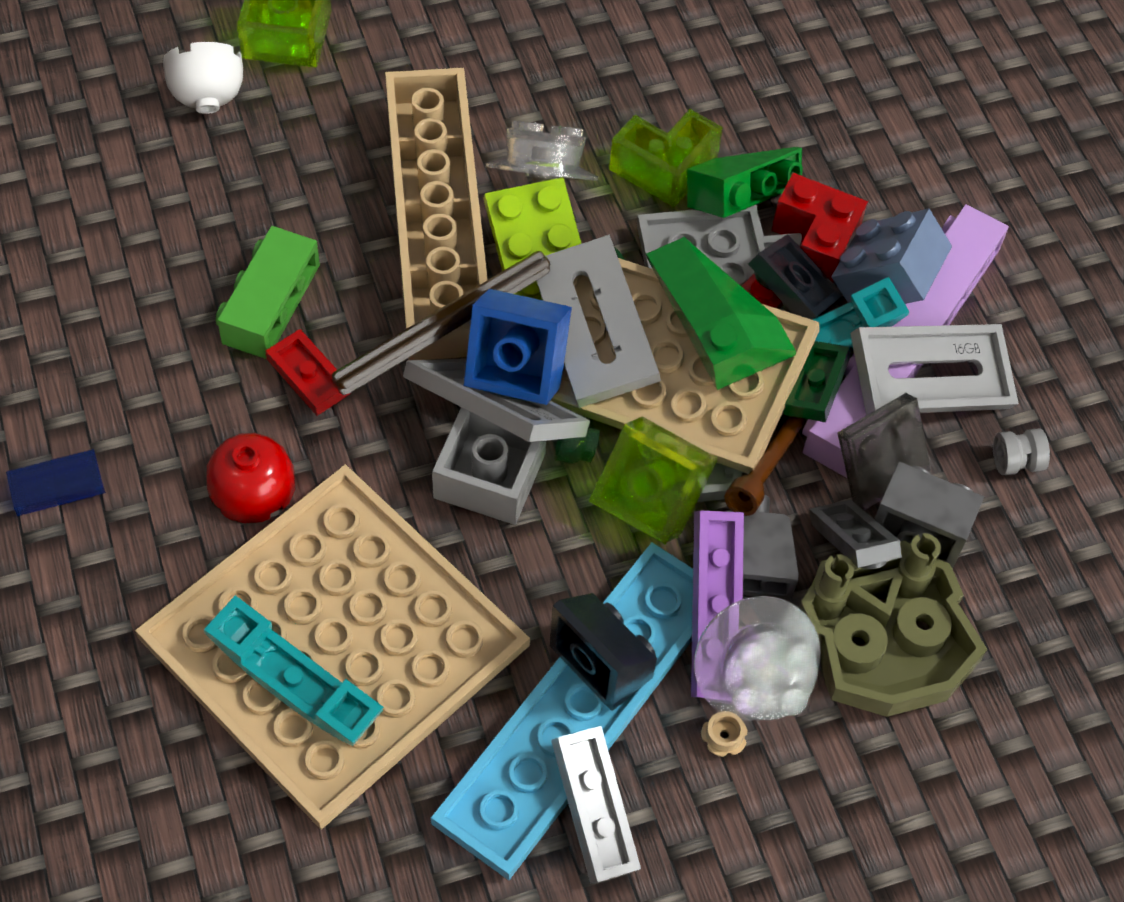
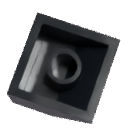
[549,593,657,711]

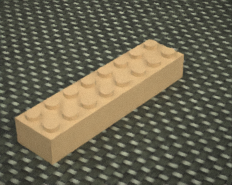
[385,68,488,360]

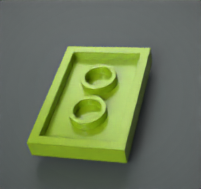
[483,177,582,300]

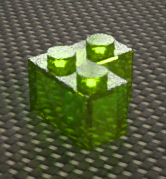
[609,109,723,207]

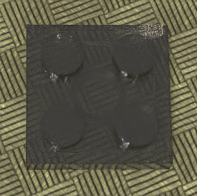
[837,393,931,510]

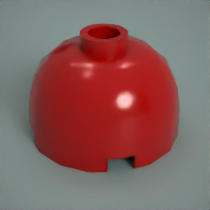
[206,433,296,524]

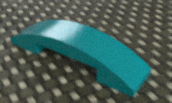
[814,277,909,352]
[204,595,384,746]

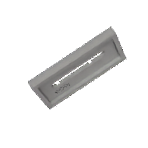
[536,235,661,408]
[850,324,1019,415]
[403,358,590,442]

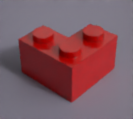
[772,173,868,284]

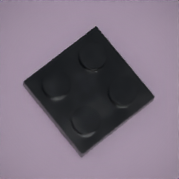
[748,234,843,320]

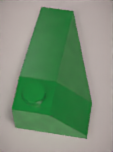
[646,237,796,390]

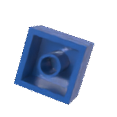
[463,289,572,405]

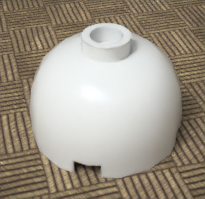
[163,42,243,114]

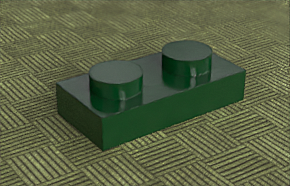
[783,341,850,422]

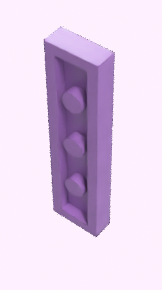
[691,511,744,698]

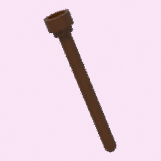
[724,416,807,516]

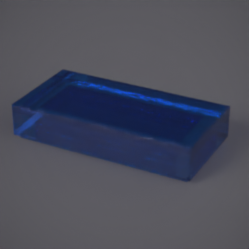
[6,449,106,516]

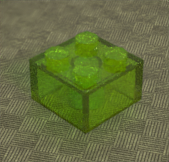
[237,0,331,68]
[589,416,718,545]

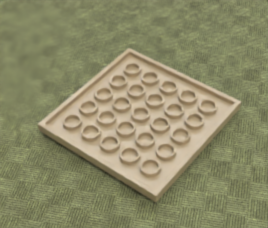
[135,464,530,830]

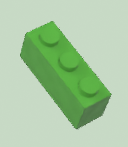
[216,226,320,359]

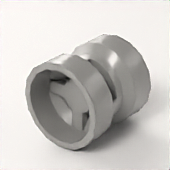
[993,428,1050,475]

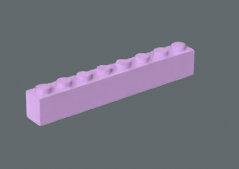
[802,204,1009,478]

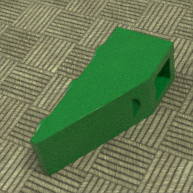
[687,147,803,218]

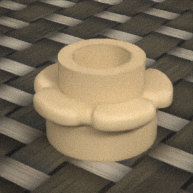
[701,711,747,757]

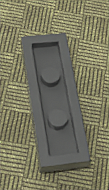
[809,499,902,569]

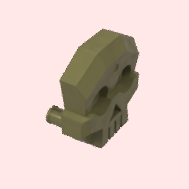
[797,533,988,717]

